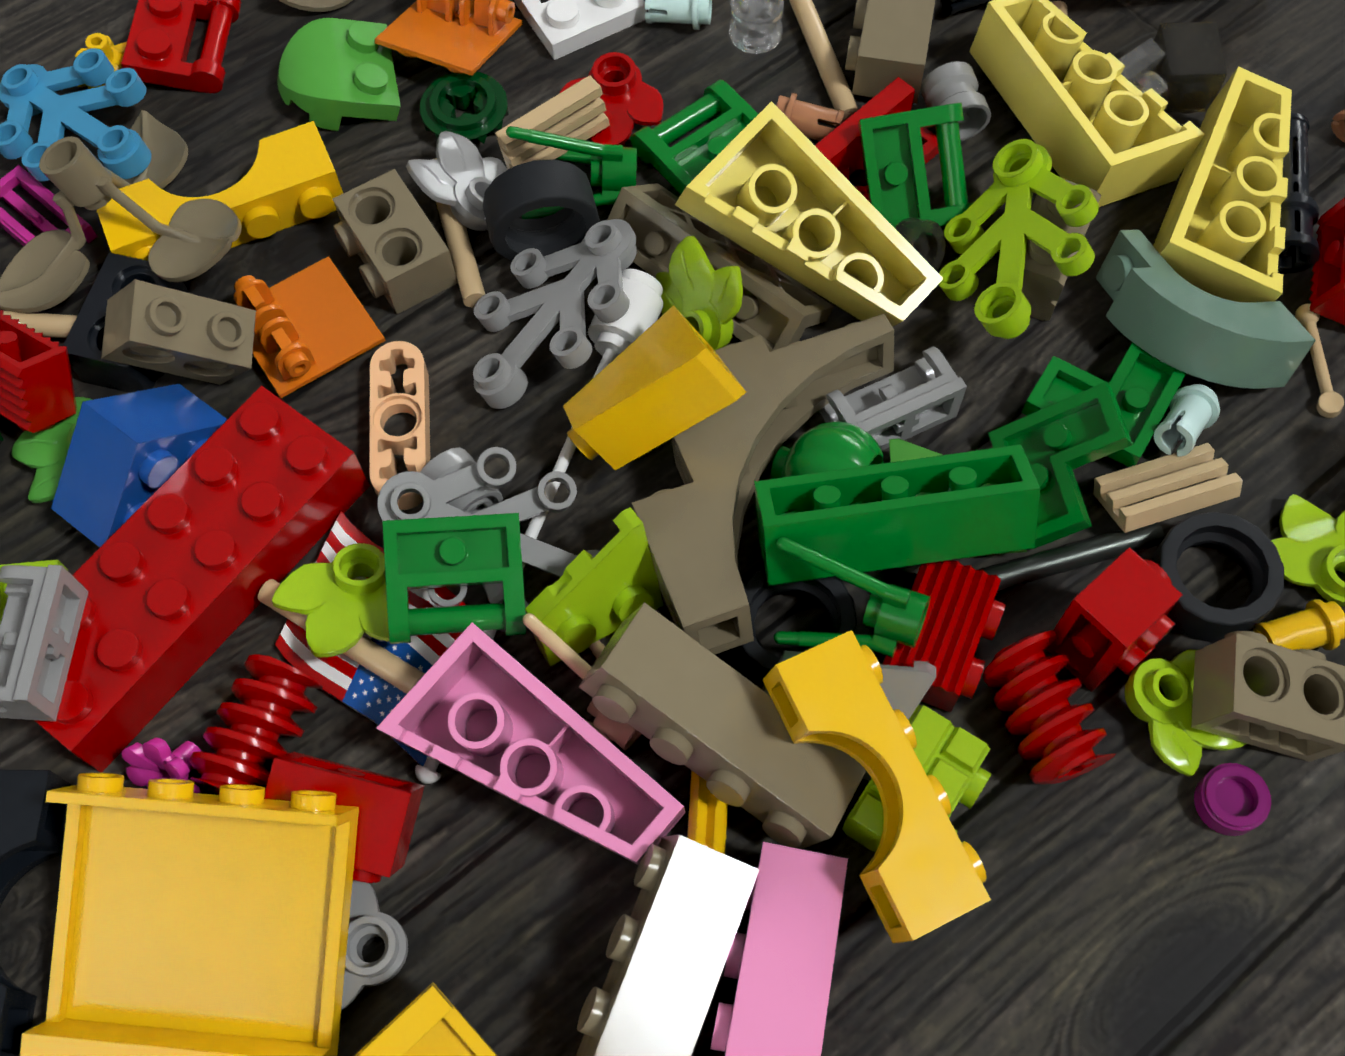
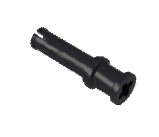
[1278,113,1320,273]

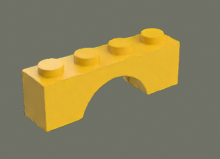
[97,121,343,261]
[762,630,991,943]

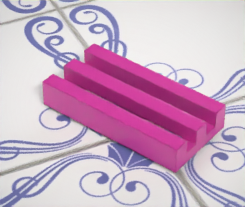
[0,165,97,251]

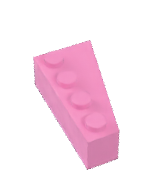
[376,622,685,865]
[711,842,848,1056]

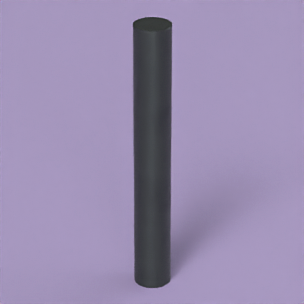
[980,522,1164,591]

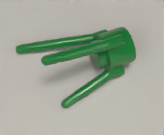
[506,126,637,219]
[773,537,931,658]

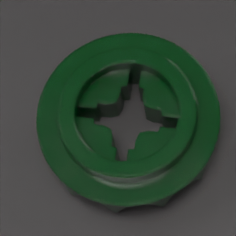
[420,71,509,144]

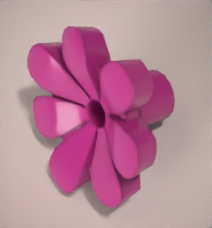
[121,737,201,793]

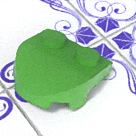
[277,18,401,131]

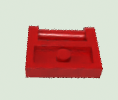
[121,0,241,93]

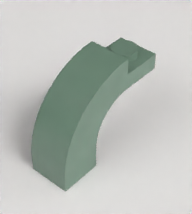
[1096,230,1316,389]

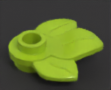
[655,236,743,350]
[1271,494,1345,607]
[272,543,389,658]
[1124,650,1247,776]

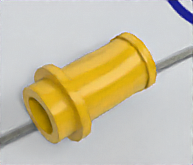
[1253,599,1345,650]

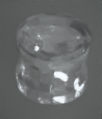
[729,0,784,54]

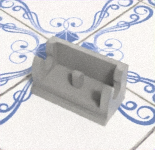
[819,346,967,450]
[0,565,89,721]

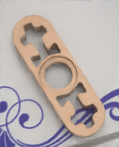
[370,341,430,510]

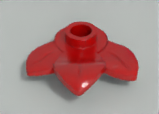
[560,52,664,145]

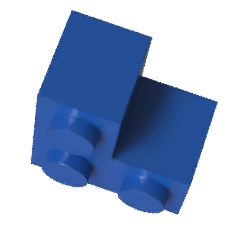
[51,384,228,547]

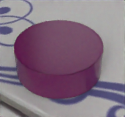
[1194,763,1271,836]

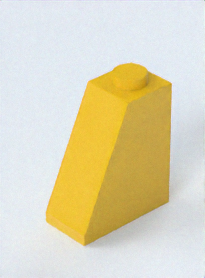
[563,305,746,471]

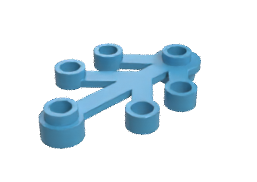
[0,48,152,181]

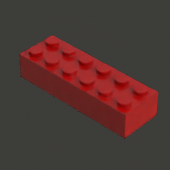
[34,385,370,773]

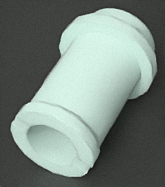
[645,0,712,30]
[1154,384,1220,457]

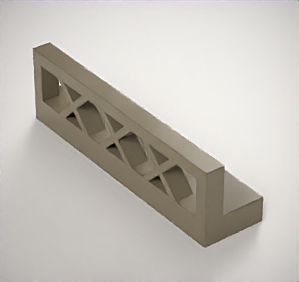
[607,183,834,352]

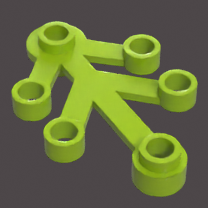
[938,139,1099,339]

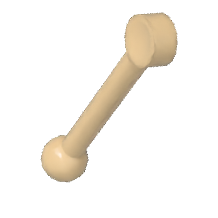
[1295,304,1344,418]

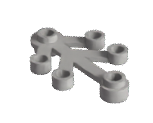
[473,219,637,409]
[377,447,600,632]

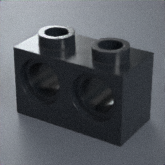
[63,253,190,393]

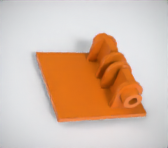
[375,0,522,76]
[234,256,386,398]

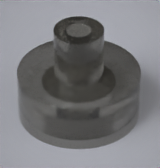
[895,218,946,271]

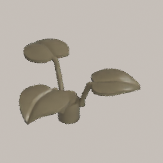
[0,110,242,313]

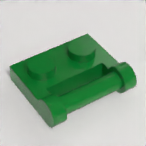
[630,79,758,194]
[858,103,973,233]
[382,513,526,644]

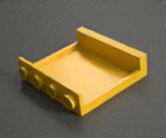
[20,773,359,1056]

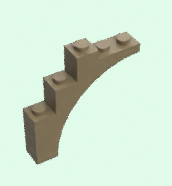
[632,314,894,655]

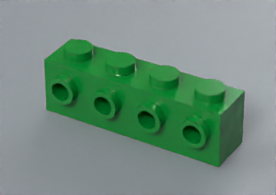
[754,444,1040,586]

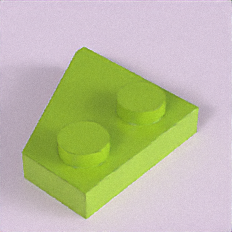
[525,507,664,666]

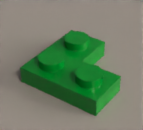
[1022,342,1187,467]
[988,382,1133,549]

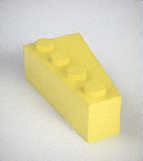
[969,0,1205,207]
[1153,66,1292,302]
[675,101,944,327]

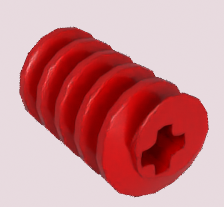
[982,630,1116,785]
[189,654,323,795]

